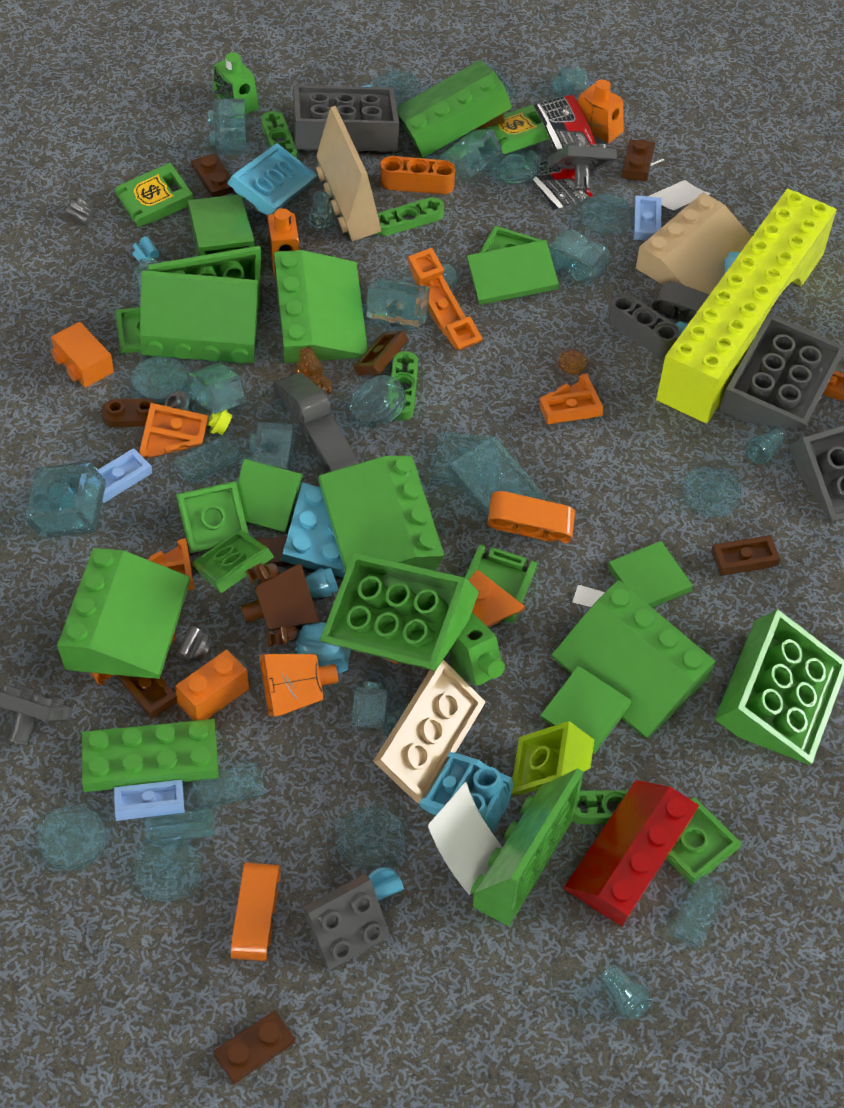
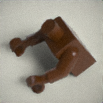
[241,562,319,646]

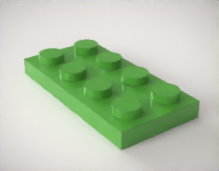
[82,719,219,792]

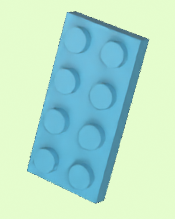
[227,143,318,215]

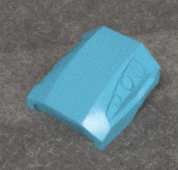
[420,751,513,833]

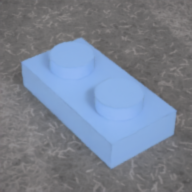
[633,196,661,241]
[85,448,152,503]
[114,779,185,821]

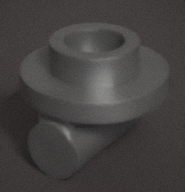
[66,197,96,225]
[165,391,190,411]
[176,626,210,663]

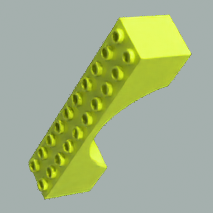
[656,188,837,424]

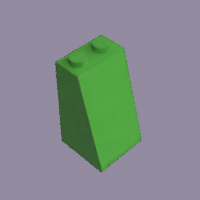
[188,194,255,256]

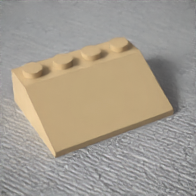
[315,105,382,242]
[636,192,752,294]

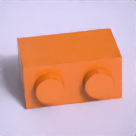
[51,322,114,388]
[175,649,249,721]

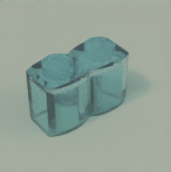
[548,229,611,284]

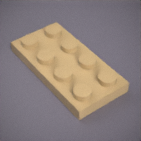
[373,659,485,804]

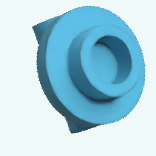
[132,236,160,265]
[368,867,404,901]

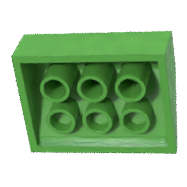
[397,60,512,158]
[147,246,261,309]
[274,250,368,364]
[140,270,258,363]
[318,456,444,572]
[57,548,191,679]
[320,552,479,671]
[551,580,716,739]
[714,609,844,765]
[471,768,584,926]

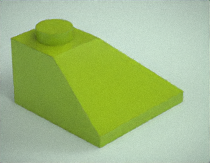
[511,721,594,796]

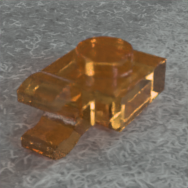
[297,346,332,395]

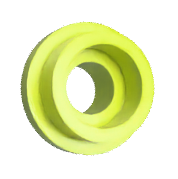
[207,407,232,435]

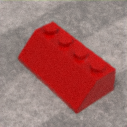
[563,780,699,927]

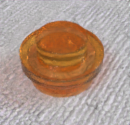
[558,350,587,375]

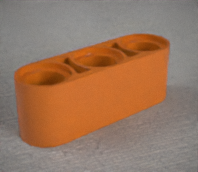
[380,156,456,194]
[487,491,576,543]
[231,862,280,962]

